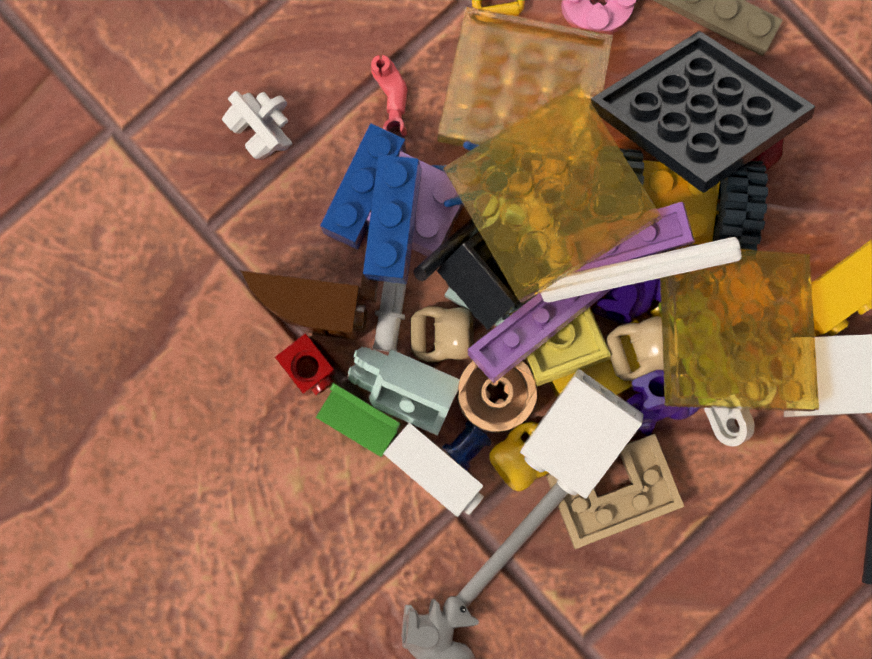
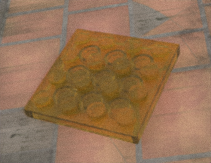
[437,7,613,171]
[443,83,662,303]
[660,245,819,412]

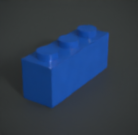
[320,123,406,250]
[363,154,422,284]

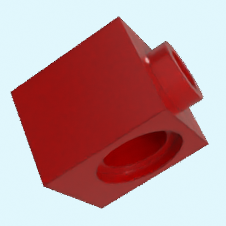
[275,333,337,396]

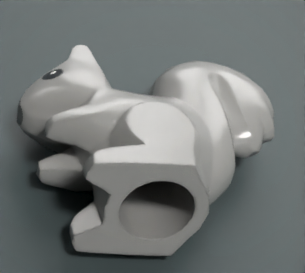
[401,596,479,659]

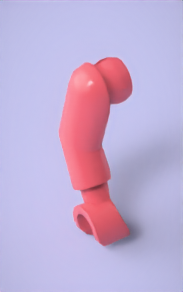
[371,55,408,137]

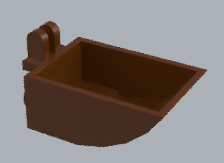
[240,270,379,340]

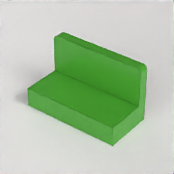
[316,383,401,457]

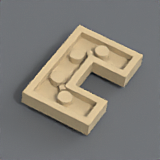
[546,434,684,549]

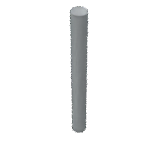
[456,483,568,607]

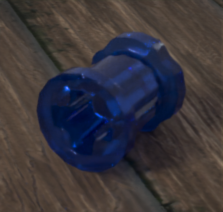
[442,421,493,471]

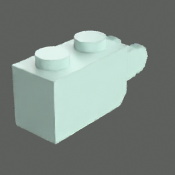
[348,347,460,436]

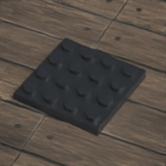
[590,31,815,193]

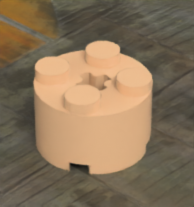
[457,361,537,432]

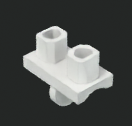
[222,91,293,160]

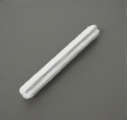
[540,237,742,303]

